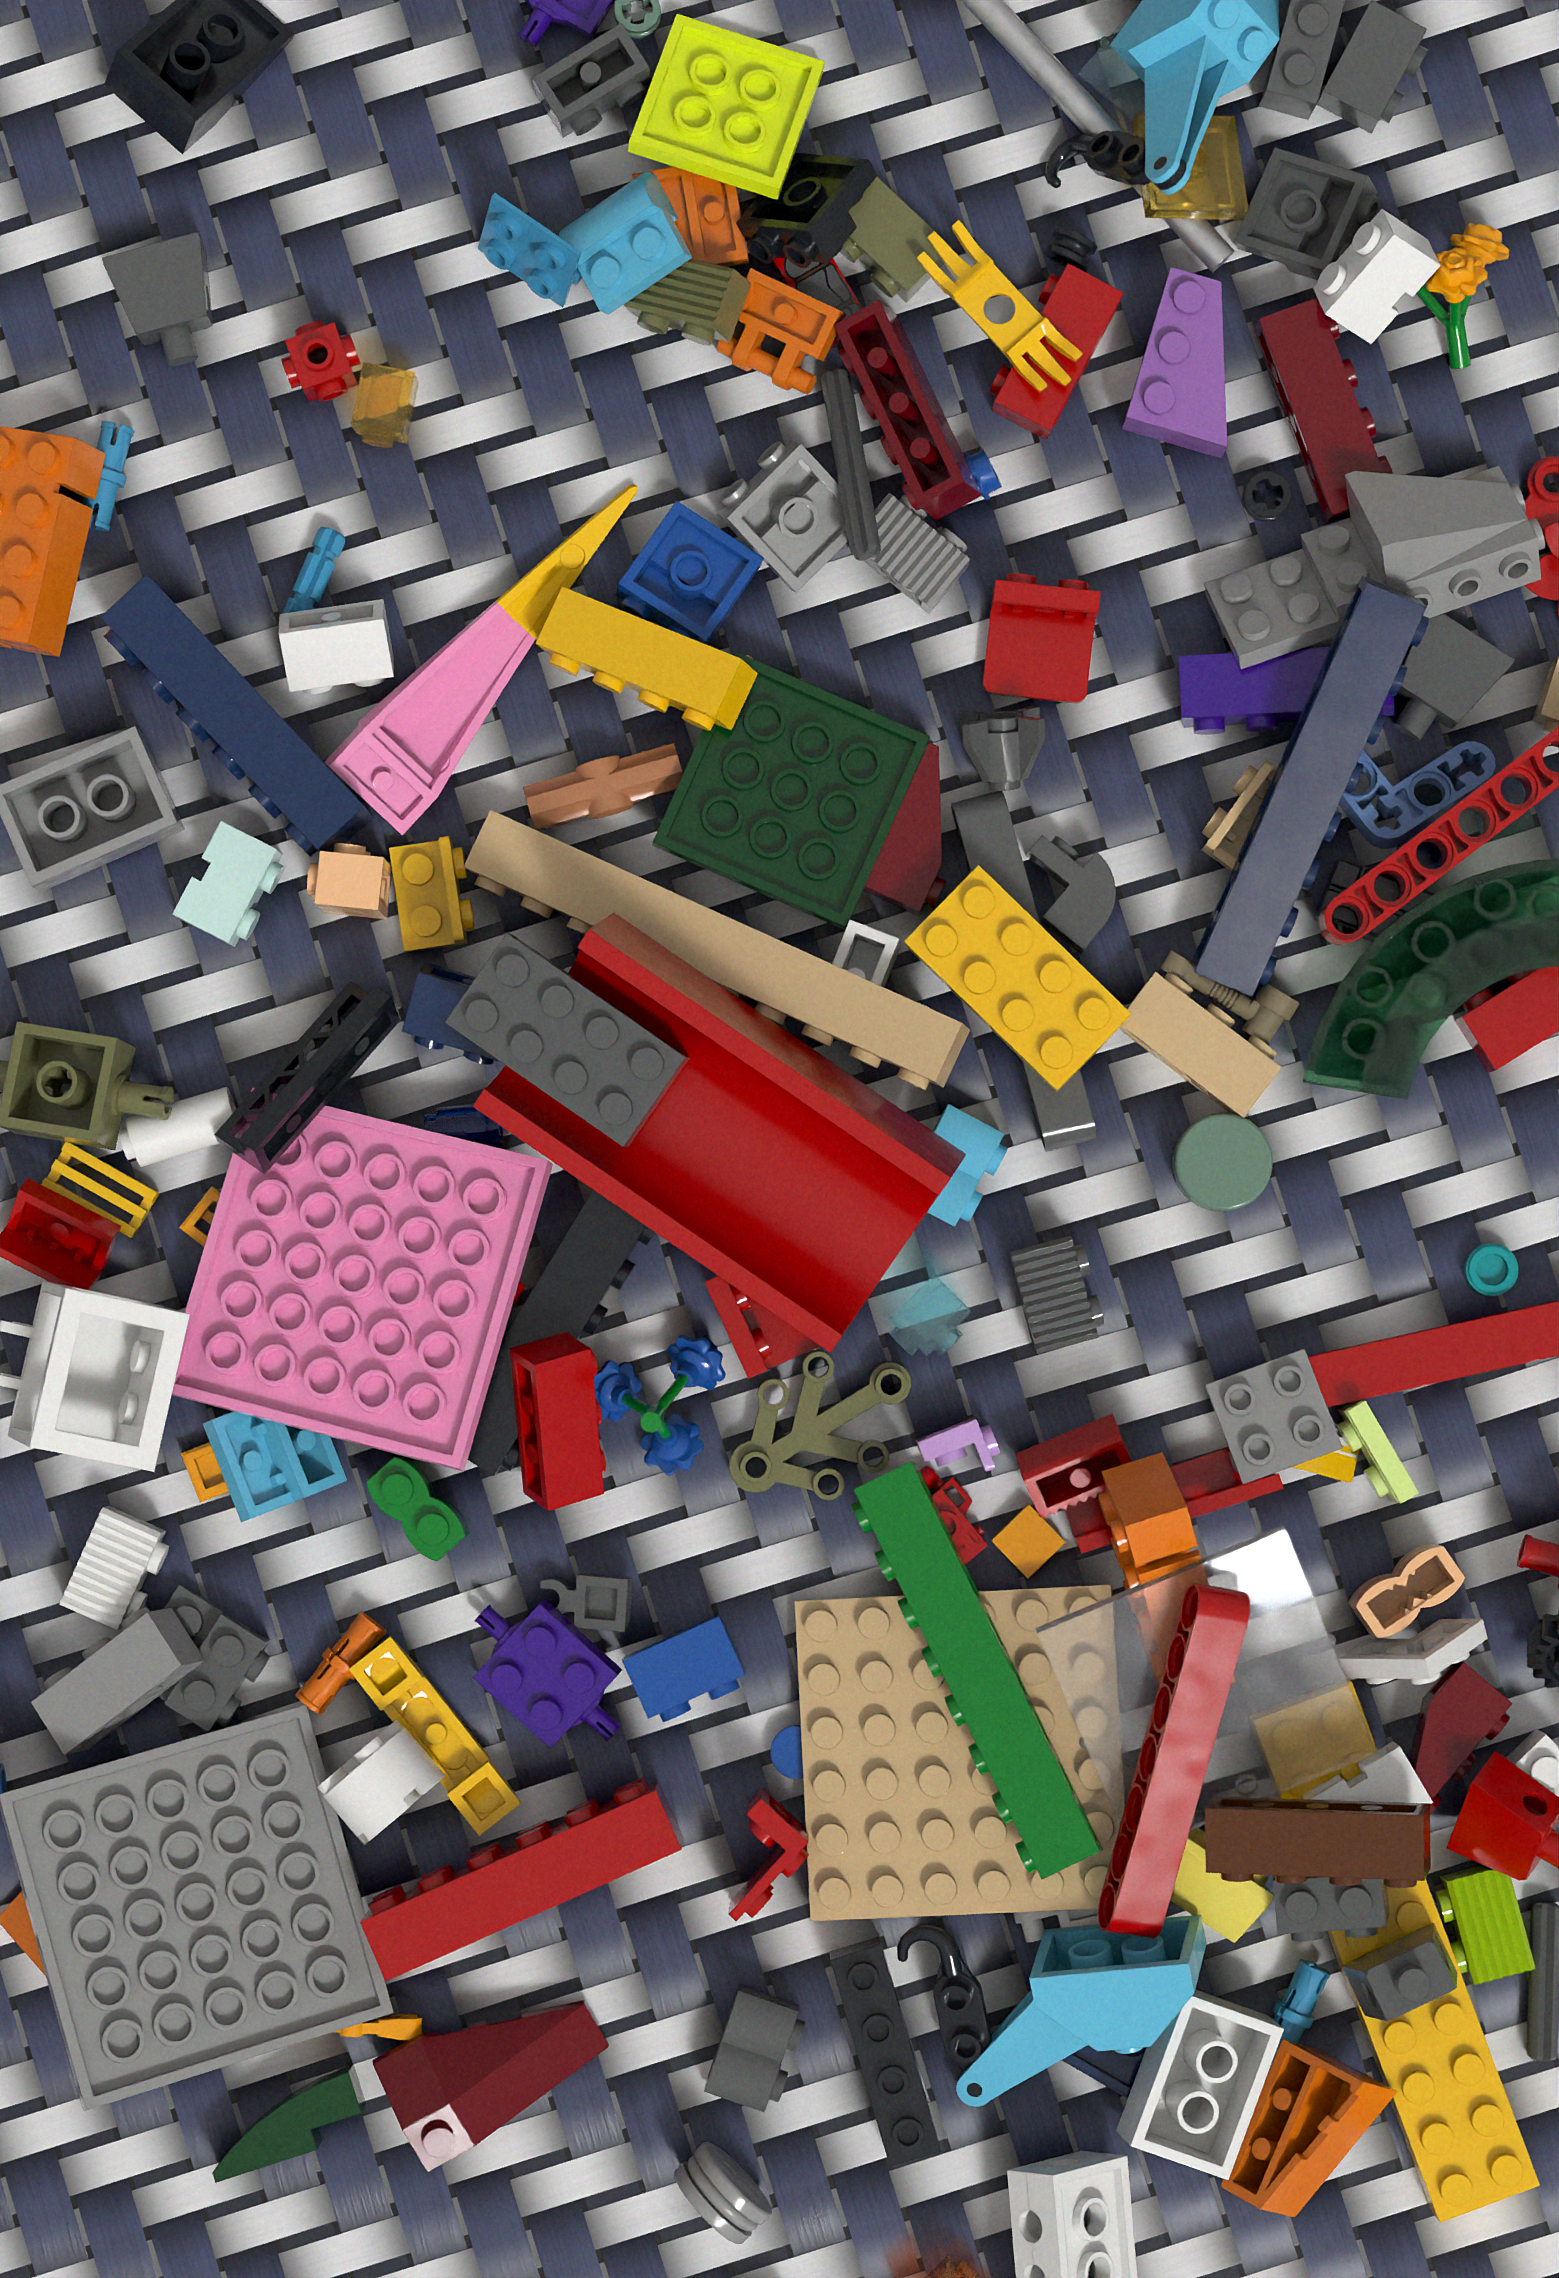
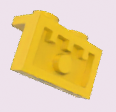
[389,836,475,953]

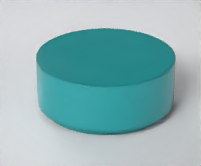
[1463,1243,1518,1296]

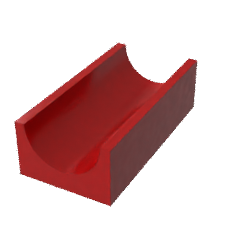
[473,913,966,1353]

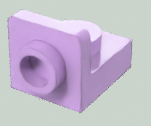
[916,1417,1000,1472]

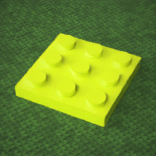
[628,14,825,200]

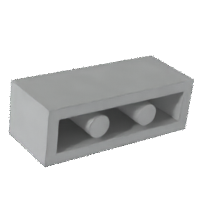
[31,1607,205,1755]

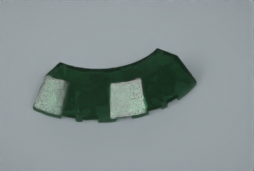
[1303,859,1559,1100]

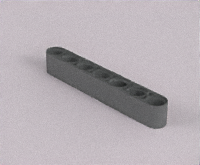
[951,791,1097,1152]

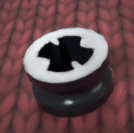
[1044,227,1097,272]
[1242,471,1292,522]

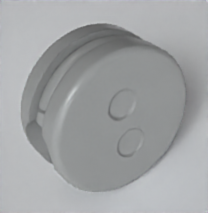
[674,2142,772,2244]

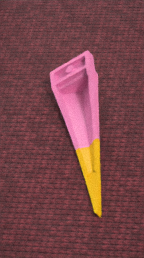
[324,484,638,835]

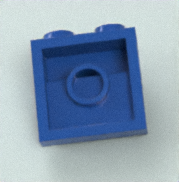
[616,500,764,645]

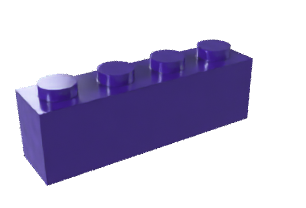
[1179,647,1394,735]

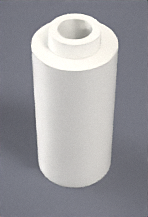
[119,1087,239,1167]

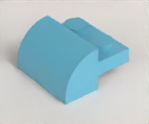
[559,171,693,315]
[203,1412,347,1523]

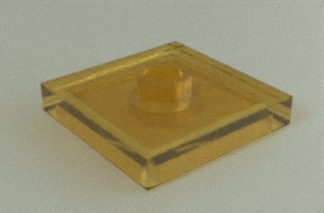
[1132,113,1249,220]

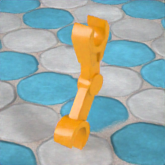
[334,2014,422,2040]

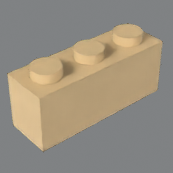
[1119,972,1282,1118]

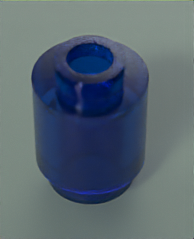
[424,1103,503,1147]

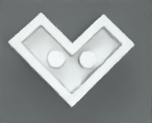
[1338,1619,1488,1685]

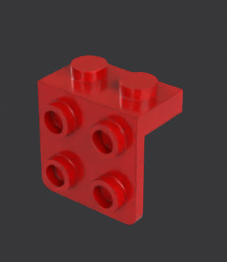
[982,573,1101,704]

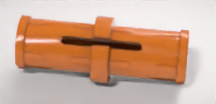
[295,1611,387,1716]

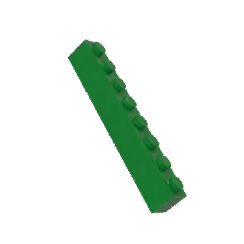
[851,1461,1103,1880]

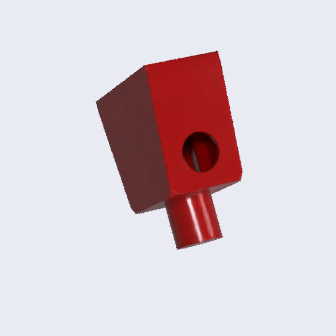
[1446,1752,1559,1881]

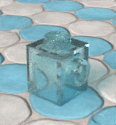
[889,1274,972,1357]

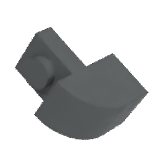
[1026,835,1116,954]

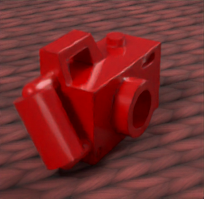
[920,1466,988,1564]

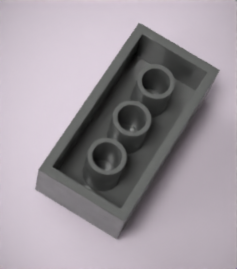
[445,933,690,1147]

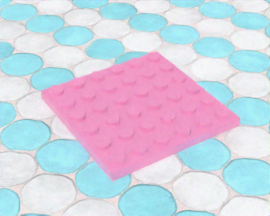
[172,1088,553,1472]

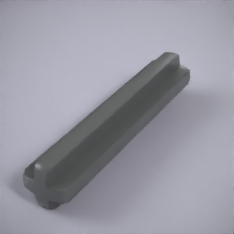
[1527,1902,1559,2061]

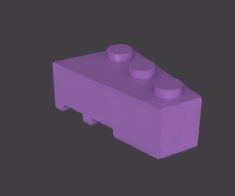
[1122,267,1227,458]

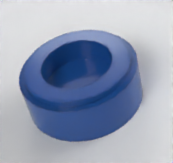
[770,1725,803,1779]

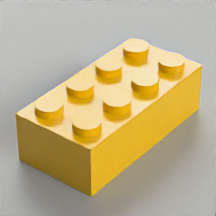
[904,865,1132,1093]

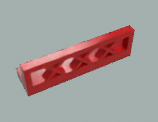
[1064,1447,1284,1554]

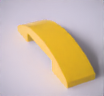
[348,1636,521,1836]

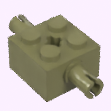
[0,1022,174,1150]

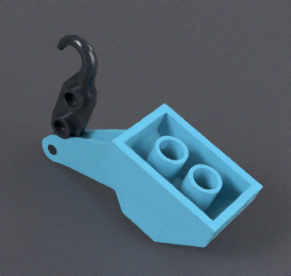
[1044,0,1280,195]
[897,1915,1207,2107]

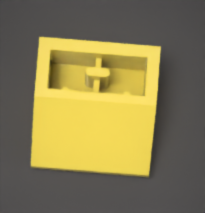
[1170,1825,1274,1943]

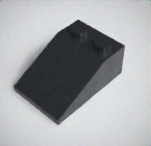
[104,0,295,154]

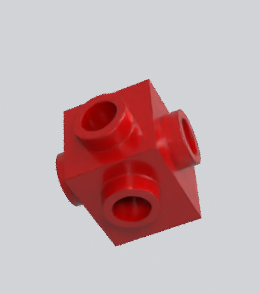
[281,321,361,402]

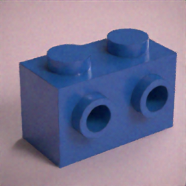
[622,1613,746,1722]

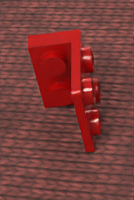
[704,1276,820,1379]
[728,1787,809,1921]

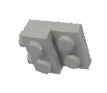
[717,440,848,593]

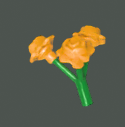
[1416,223,1509,369]

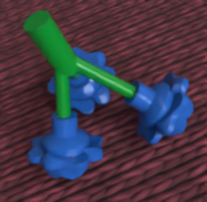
[594,1334,726,1476]

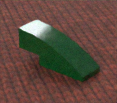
[212,2064,366,2183]

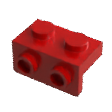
[0,1178,121,1290]

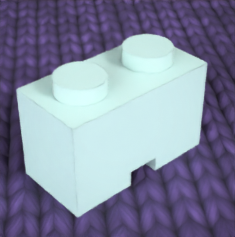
[173,821,284,947]

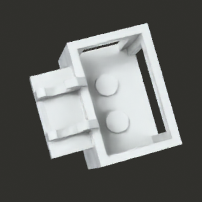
[0,1281,190,1472]

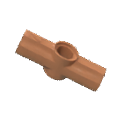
[523,743,683,831]

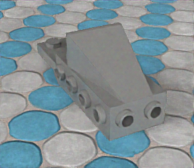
[1204,466,1545,669]

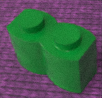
[366,1455,469,1561]

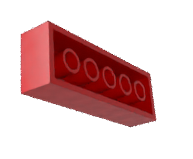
[360,1777,684,1981]

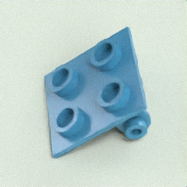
[478,193,582,308]

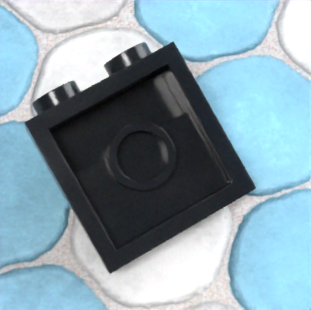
[736,152,878,268]

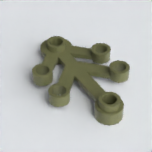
[729,1350,911,1500]

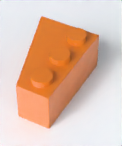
[1220,2039,1398,2217]

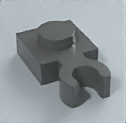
[540,1573,633,1632]

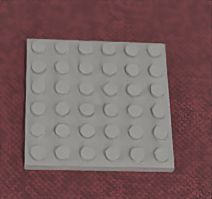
[0,1705,394,2111]

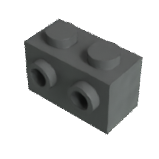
[532,23,651,138]
[1272,1875,1389,1941]

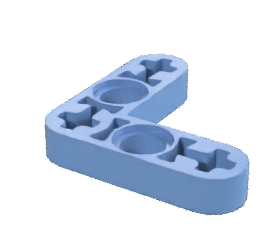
[1338,741,1496,849]

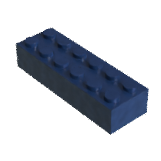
[100,574,373,857]

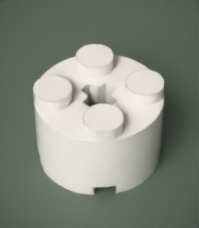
[317,1720,446,1845]

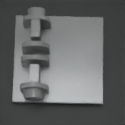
[1205,1349,1343,1485]

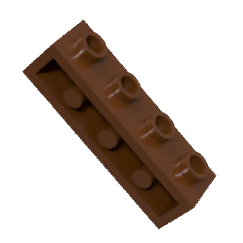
[1205,1796,1431,1888]

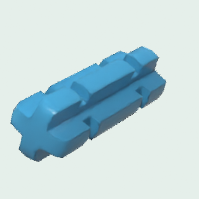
[282,527,345,614]

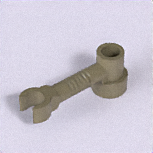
[1160,950,1300,1045]

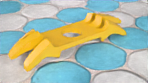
[916,220,1083,392]

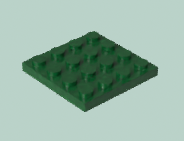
[652,652,930,930]

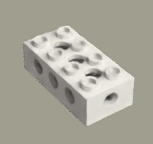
[1007,2151,1138,2278]

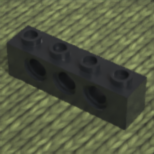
[830,1937,941,2167]

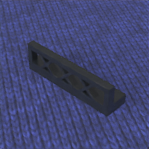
[214,981,401,1174]

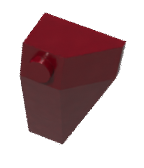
[372,2000,609,2172]

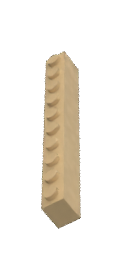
[464,810,970,1090]

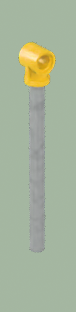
[961,0,1235,273]

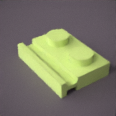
[1337,1400,1419,1504]

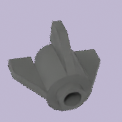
[958,706,1045,791]

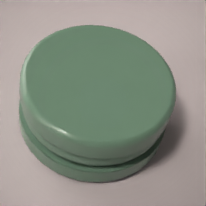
[1172,1113,1273,1212]

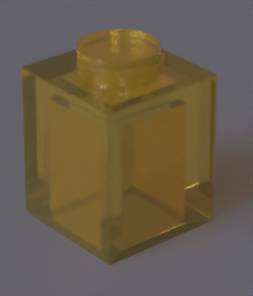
[351,362,419,448]

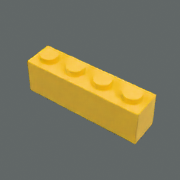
[536,587,758,731]

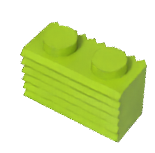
[1435,1865,1535,1985]

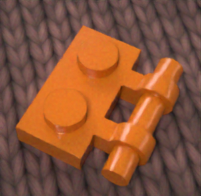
[717,268,846,395]

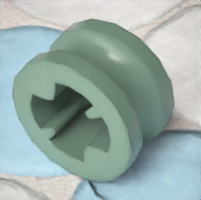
[614,0,661,39]

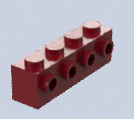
[1254,298,1393,524]
[834,300,982,520]

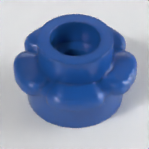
[963,450,1002,500]

